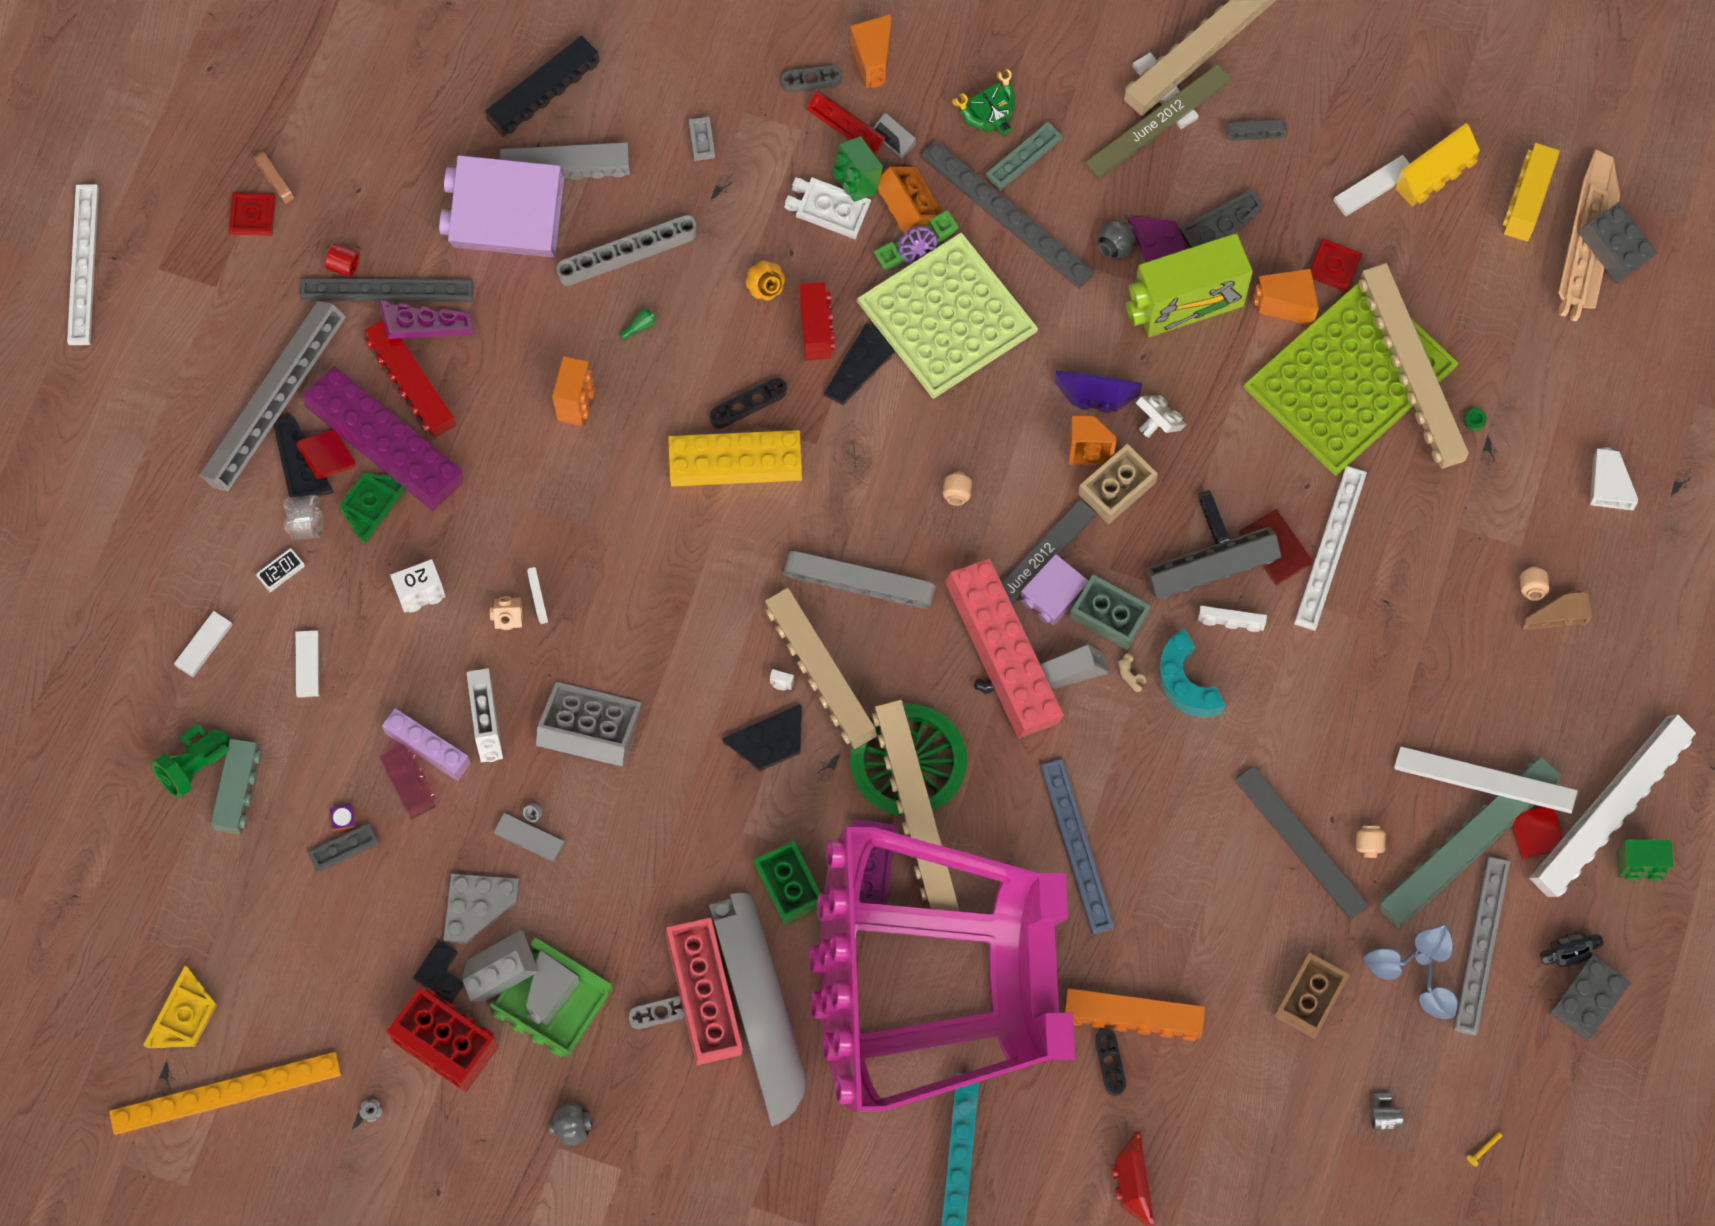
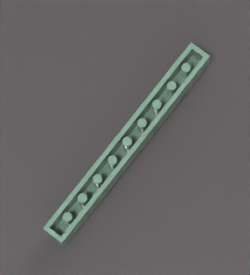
[1379,757,1561,929]

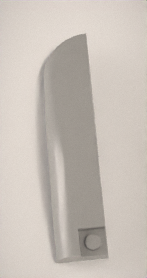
[709,893,806,1126]

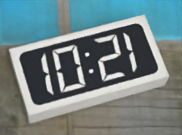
[256,548,305,592]

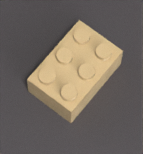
[1078,444,1158,525]

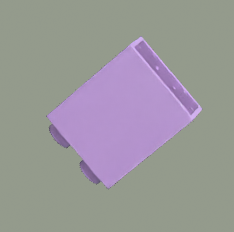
[439,156,565,258]

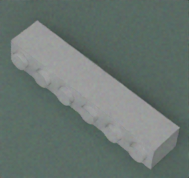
[500,143,630,180]

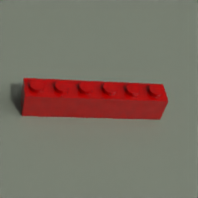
[364,319,456,439]

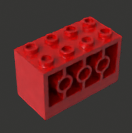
[386,987,498,1093]

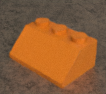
[877,166,943,233]
[1069,414,1116,465]

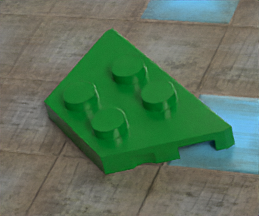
[339,473,406,545]

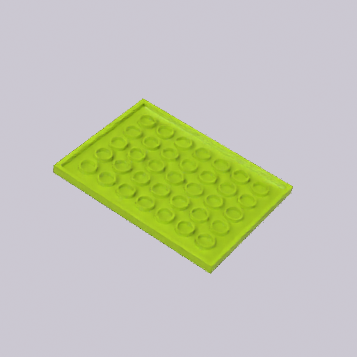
[1243,283,1459,476]

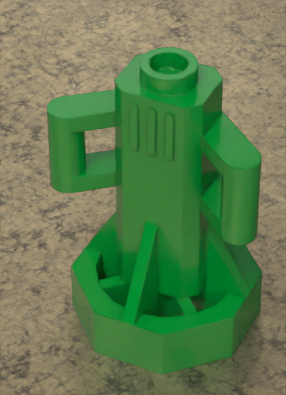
[150,723,230,799]

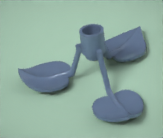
[1363,923,1458,1019]

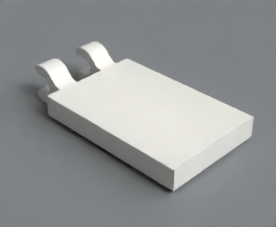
[784,177,871,240]

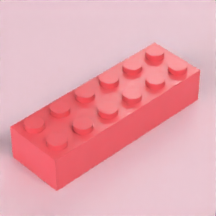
[665,918,743,1066]

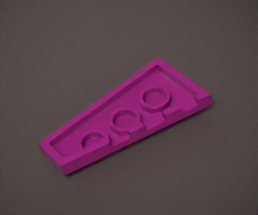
[379,300,474,339]

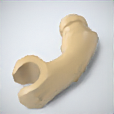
[1118,653,1146,692]

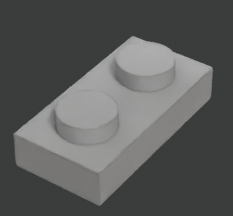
[689,117,715,161]

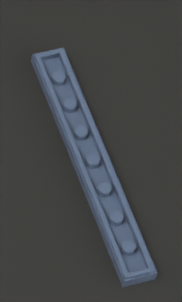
[1040,759,1115,935]

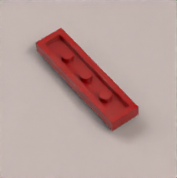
[806,91,886,155]

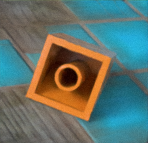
[850,14,892,89]
[1252,269,1319,326]

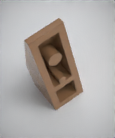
[1522,590,1592,630]

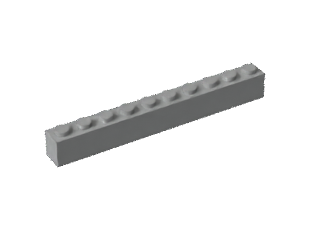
[199,301,346,492]

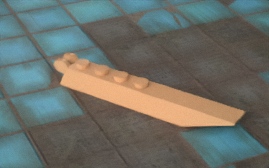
[1558,149,1620,321]

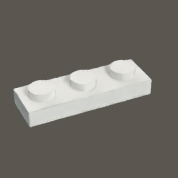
[1198,606,1267,632]

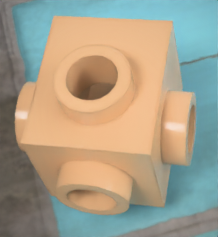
[490,596,523,630]

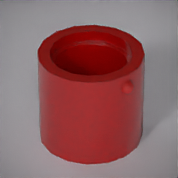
[325,243,360,277]

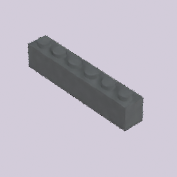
[1145,527,1281,600]

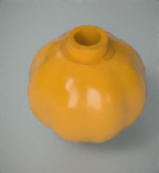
[745,260,786,301]

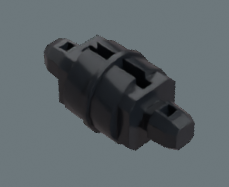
[1539,932,1604,967]

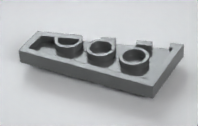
[1179,189,1264,248]

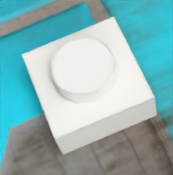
[770,669,794,691]

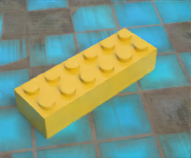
[669,430,802,486]

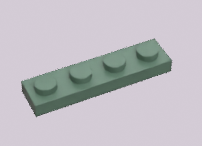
[986,122,1062,191]

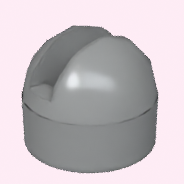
[523,803,543,822]

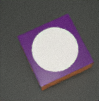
[330,805,356,832]

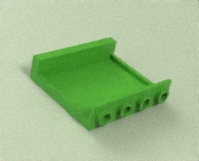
[490,937,613,1059]

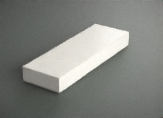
[174,611,233,677]
[296,630,319,697]

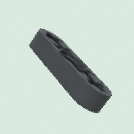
[781,65,842,92]
[1225,121,1287,140]

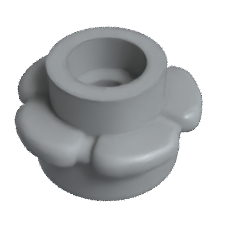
[359,1099,383,1122]

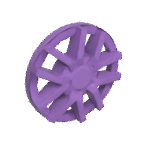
[898,226,937,265]

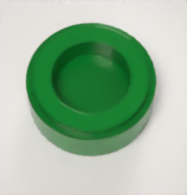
[1464,408,1487,431]

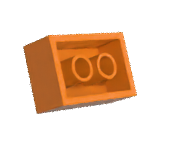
[552,356,596,426]

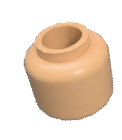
[943,471,972,506]
[1520,566,1550,601]
[1356,826,1386,858]

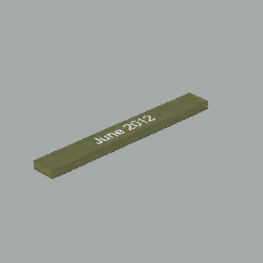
[1085,64,1231,180]

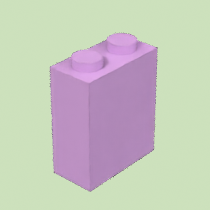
[1020,554,1089,626]

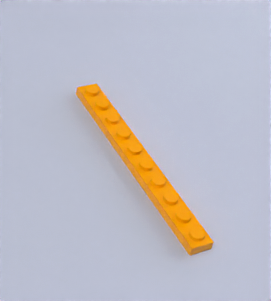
[109,1052,342,1135]

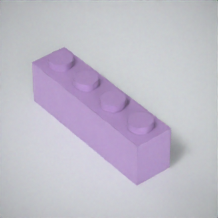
[382,708,471,781]

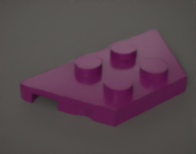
[1128,217,1188,263]

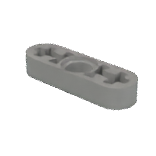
[628,996,685,1029]

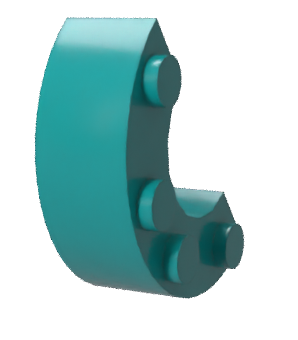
[1158,628,1226,717]

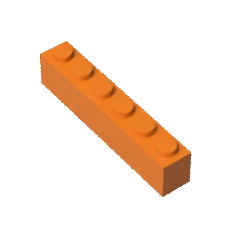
[1064,989,1205,1041]

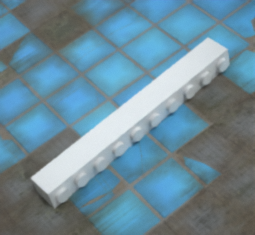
[1529,714,1696,897]

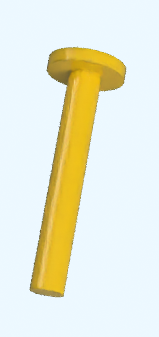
[1467,1132,1502,1167]

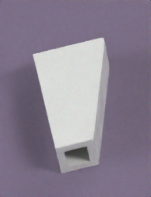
[467,668,503,762]

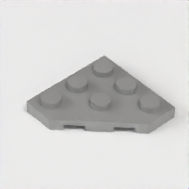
[444,874,520,944]

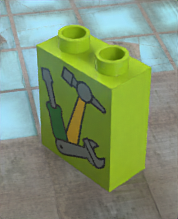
[1126,233,1253,338]

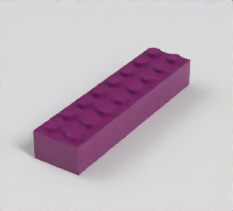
[304,366,463,511]

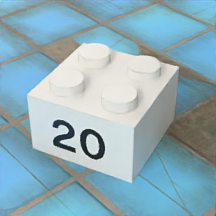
[390,559,446,613]

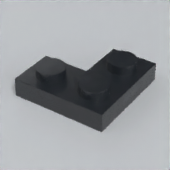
[413,940,464,1003]

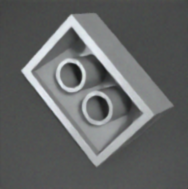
[462,930,539,1002]

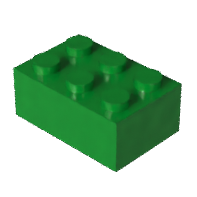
[753,841,820,927]

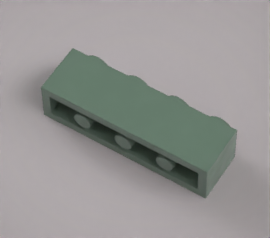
[211,739,262,835]

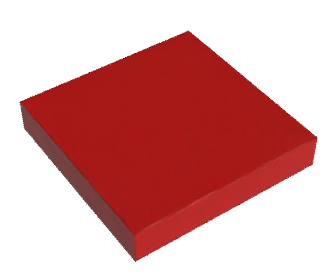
[229,193,276,236]
[1310,238,1363,292]
[297,430,356,480]
[1512,807,1563,859]

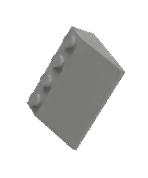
[536,682,642,767]

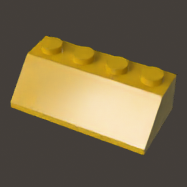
[1395,123,1480,207]

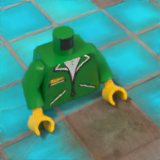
[952,69,1015,136]

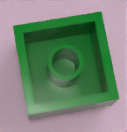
[832,137,883,202]
[1617,840,1673,881]

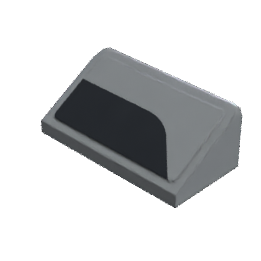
[873,113,916,159]

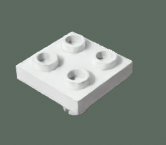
[1136,395,1187,438]

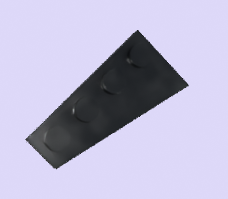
[824,323,896,405]
[273,416,334,503]

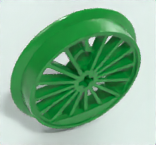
[850,704,967,816]

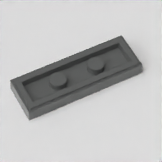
[308,822,380,873]

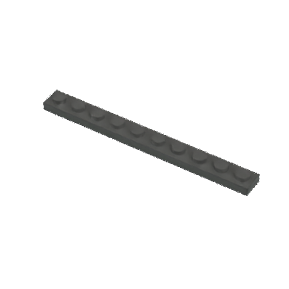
[921,140,1094,290]

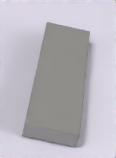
[494,813,565,863]

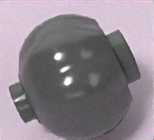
[1097,220,1136,259]
[548,1102,593,1146]

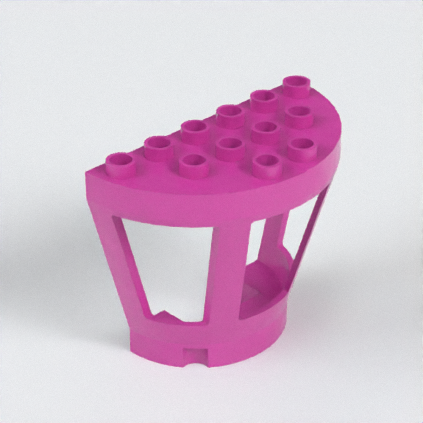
[809,827,1075,1112]

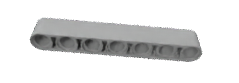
[557,215,697,286]
[783,551,936,609]

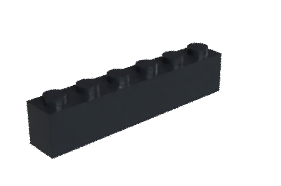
[485,35,600,137]

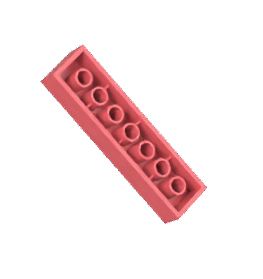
[945,558,1064,739]

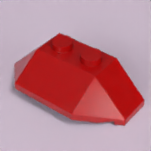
[1111,1131,1155,1226]

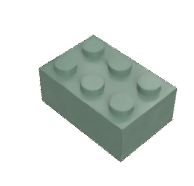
[1070,574,1151,651]

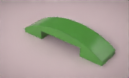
[874,210,959,270]

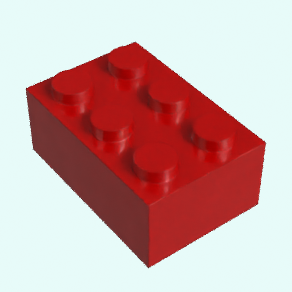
[799,282,835,361]

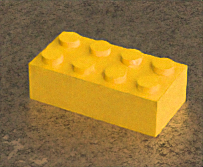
[1503,143,1560,242]

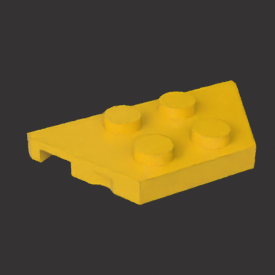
[143,966,217,1048]

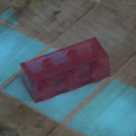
[379,744,437,820]

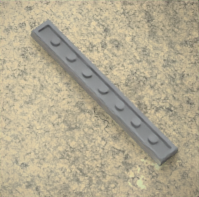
[1453,856,1511,1036]

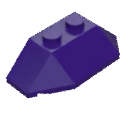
[1054,370,1142,413]

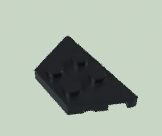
[722,704,802,772]

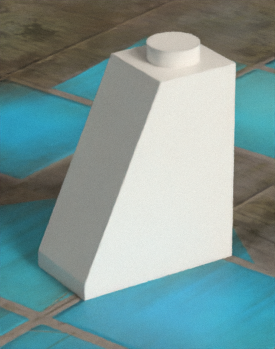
[1590,447,1638,510]

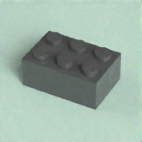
[1578,202,1658,283]
[1549,955,1631,1042]

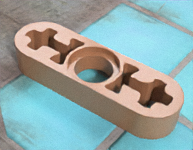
[253,151,294,204]

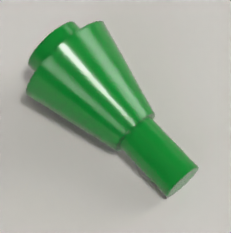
[620,308,657,341]

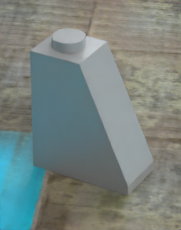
[1041,645,1110,689]
[526,951,580,1026]

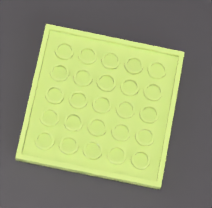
[857,233,1038,399]

